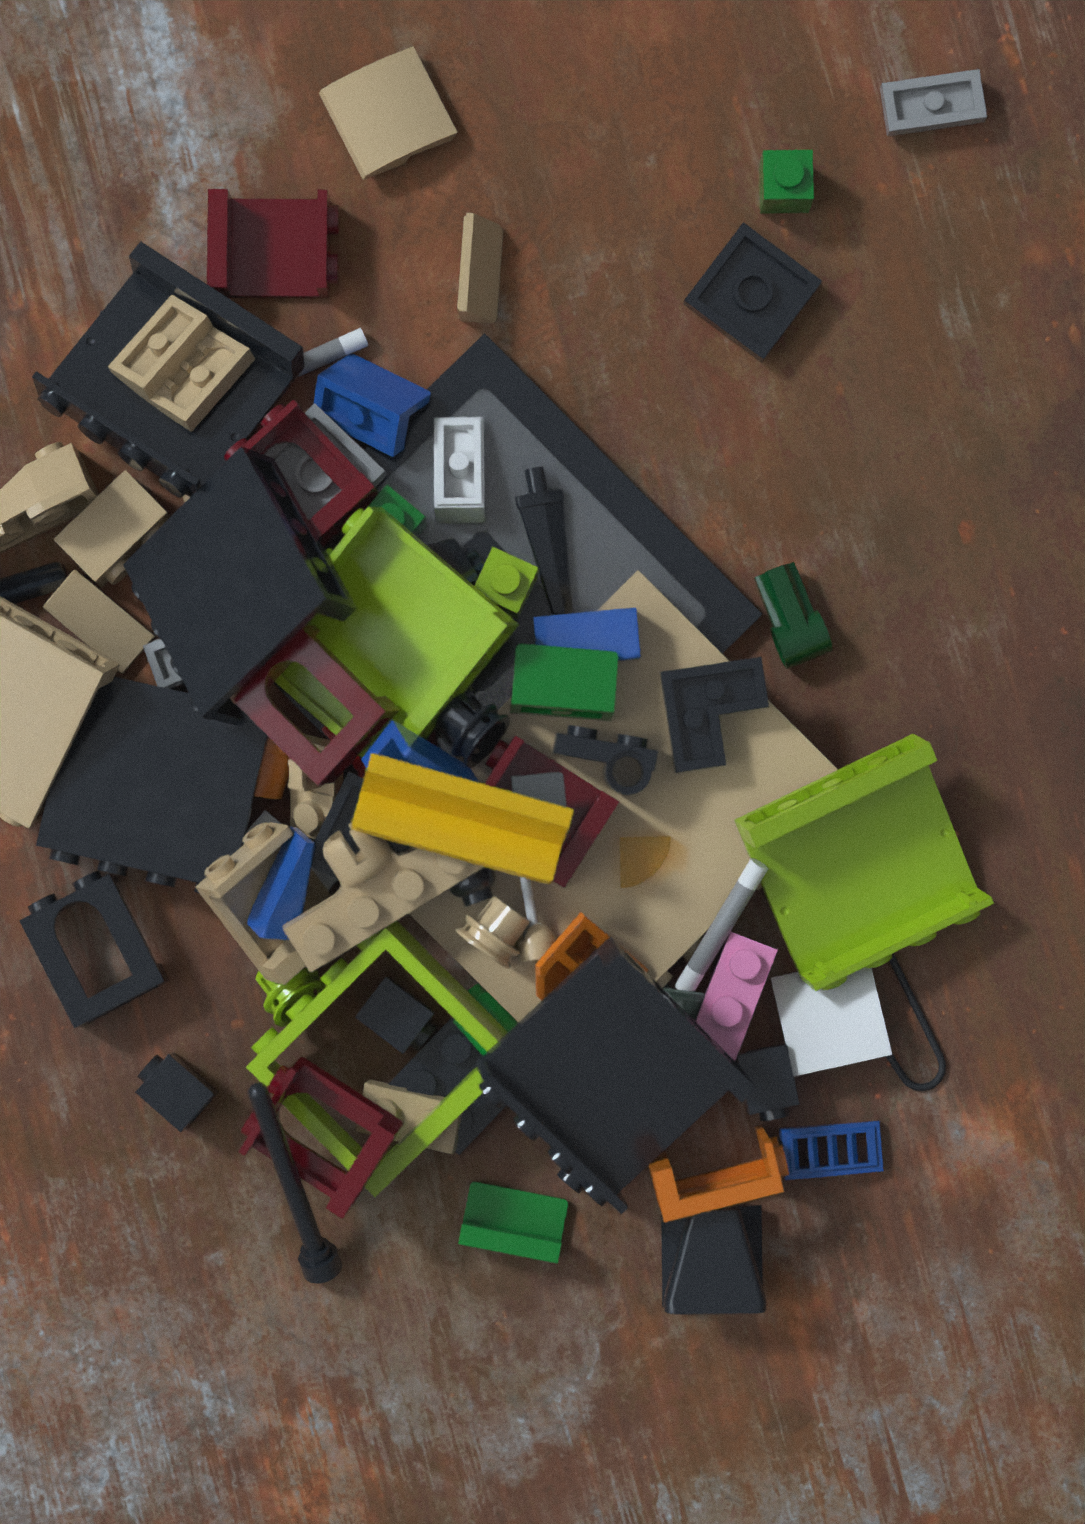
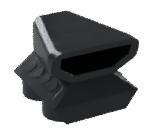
[661,1204,767,1314]

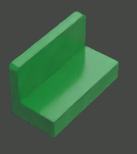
[510,644,618,721]
[458,1181,568,1264]

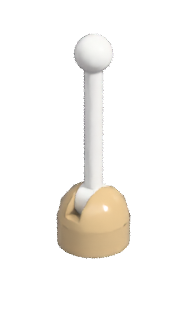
[517,877,557,962]

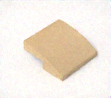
[319,46,458,180]
[108,295,255,432]

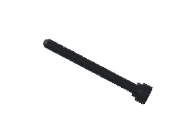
[248,1082,342,1284]

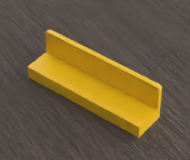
[351,753,573,884]

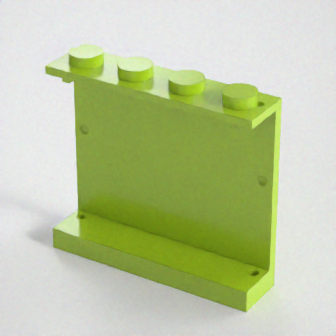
[734,734,994,991]

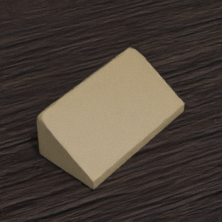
[457,213,503,323]

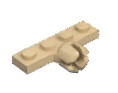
[283,823,483,973]

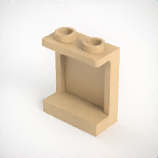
[195,822,332,985]

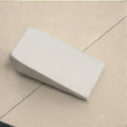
[434,417,485,523]

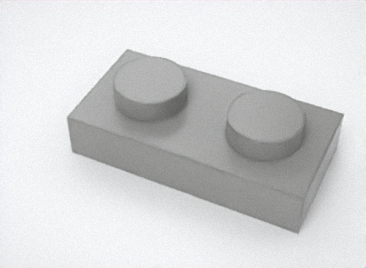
[880,69,987,136]

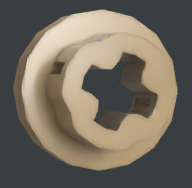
[455,895,530,969]

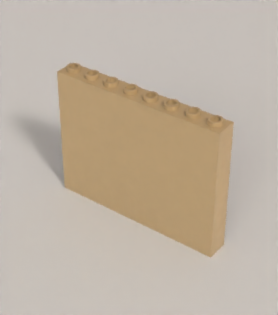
[409,570,838,1022]

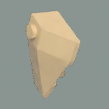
[0,442,99,554]

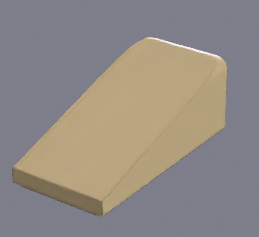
[43,570,155,674]

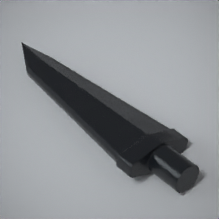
[515,466,573,615]

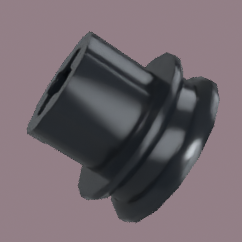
[435,693,511,768]

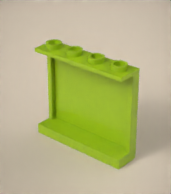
[275,506,519,771]

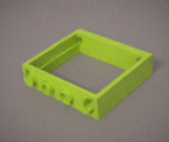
[246,920,508,1197]

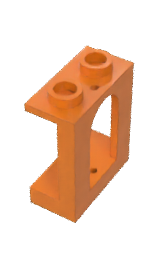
[648,1125,789,1222]

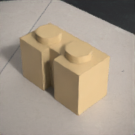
[53,470,171,587]

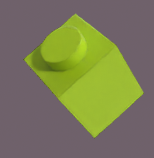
[475,547,539,619]

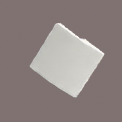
[771,967,892,1076]

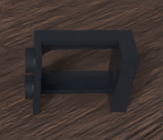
[19,870,170,1028]

